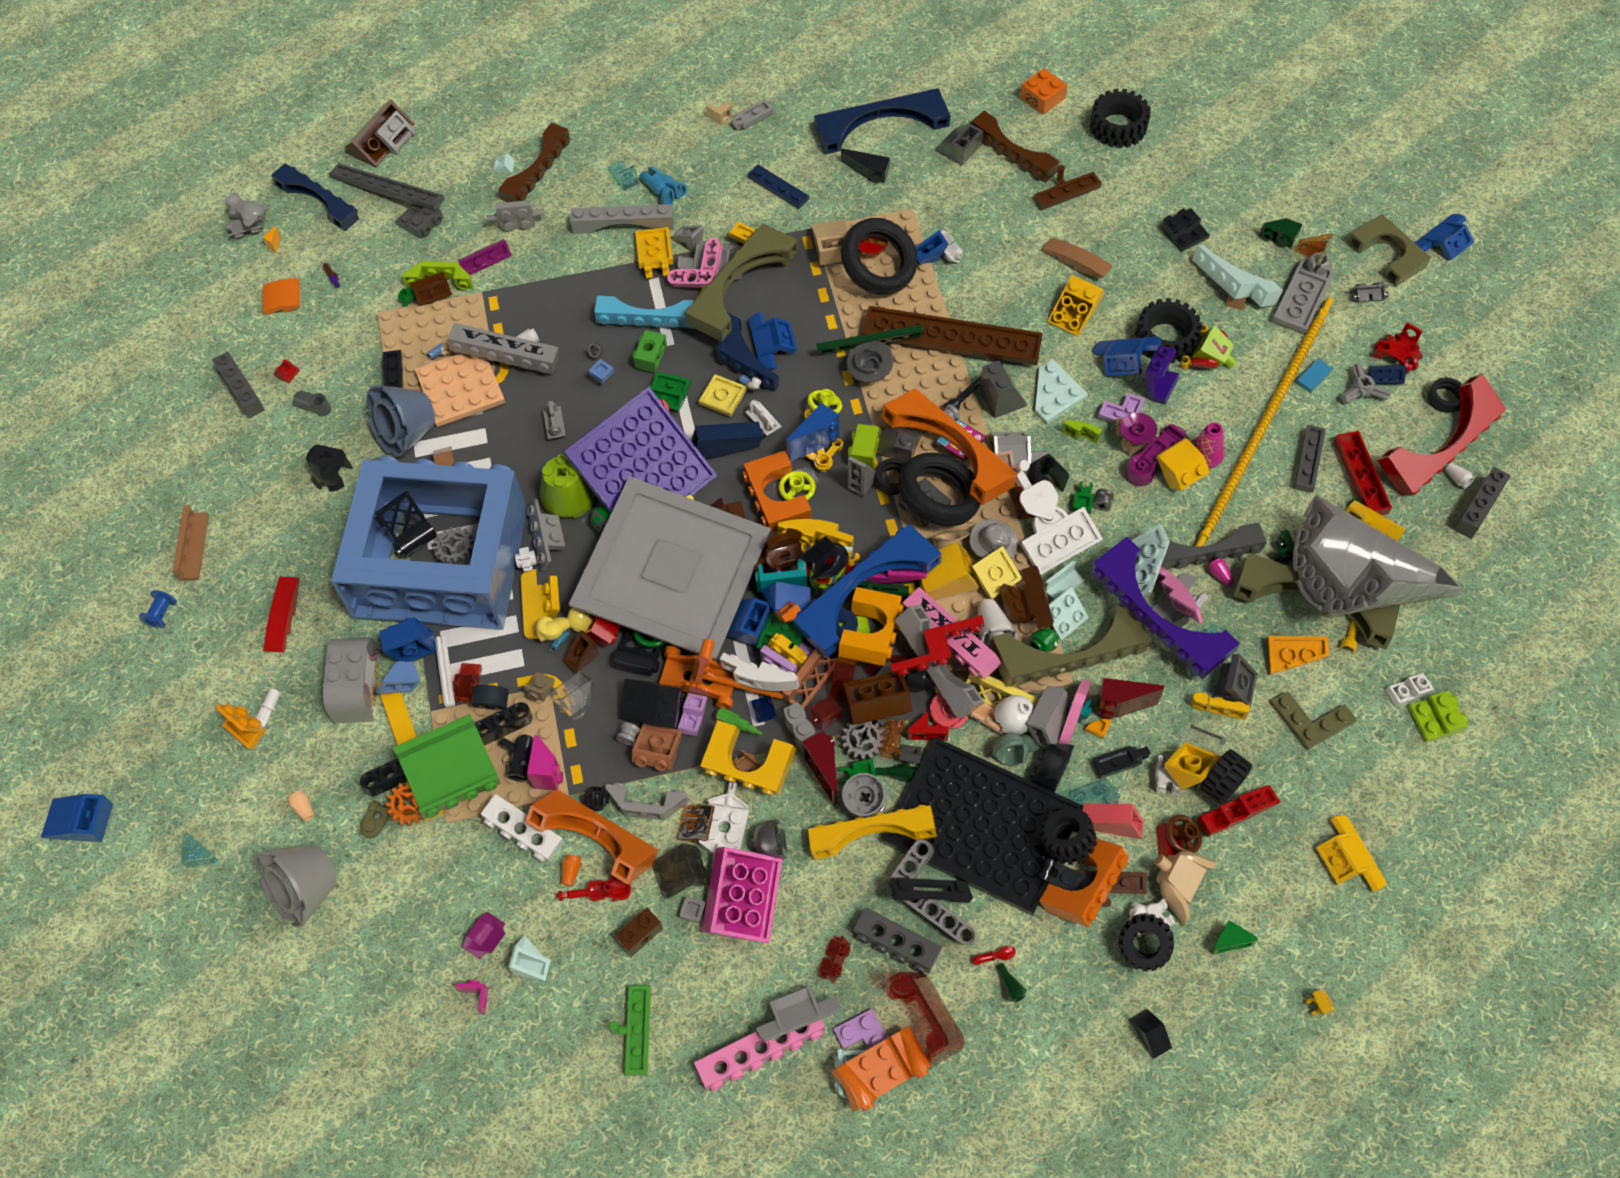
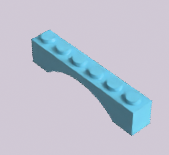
[594,296,695,329]

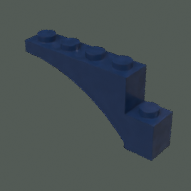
[716,312,779,391]

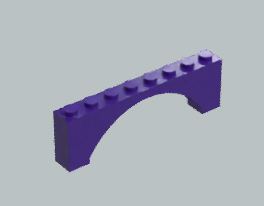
[1091,537,1240,679]

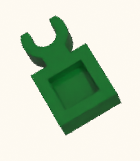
[1072,481,1094,514]
[840,758,877,782]

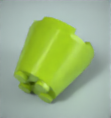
[539,454,595,518]

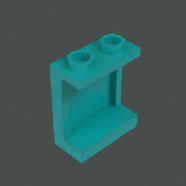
[755,559,807,599]

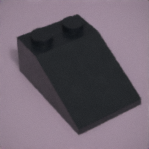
[620,679,684,728]

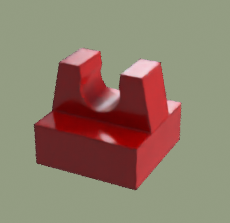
[273,359,300,383]

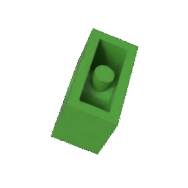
[632,330,667,373]

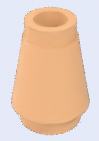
[288,791,315,822]

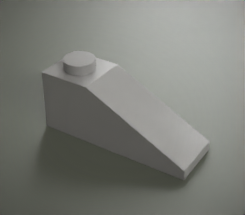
[848,456,875,497]

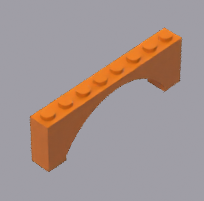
[881,388,1018,505]

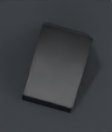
[1129,1009,1172,1059]

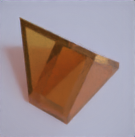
[1296,233,1333,262]

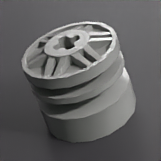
[842,773,887,818]

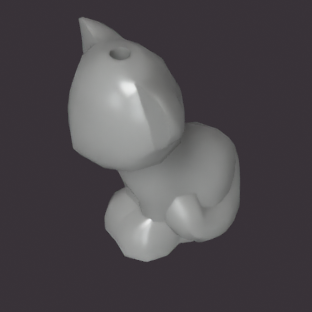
[224,192,269,227]

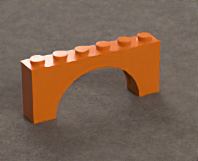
[525,789,658,884]

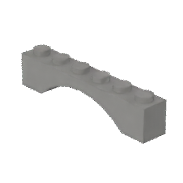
[570,204,674,234]
[895,605,984,718]

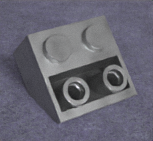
[936,123,983,164]

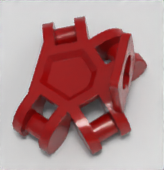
[1373,322,1423,374]

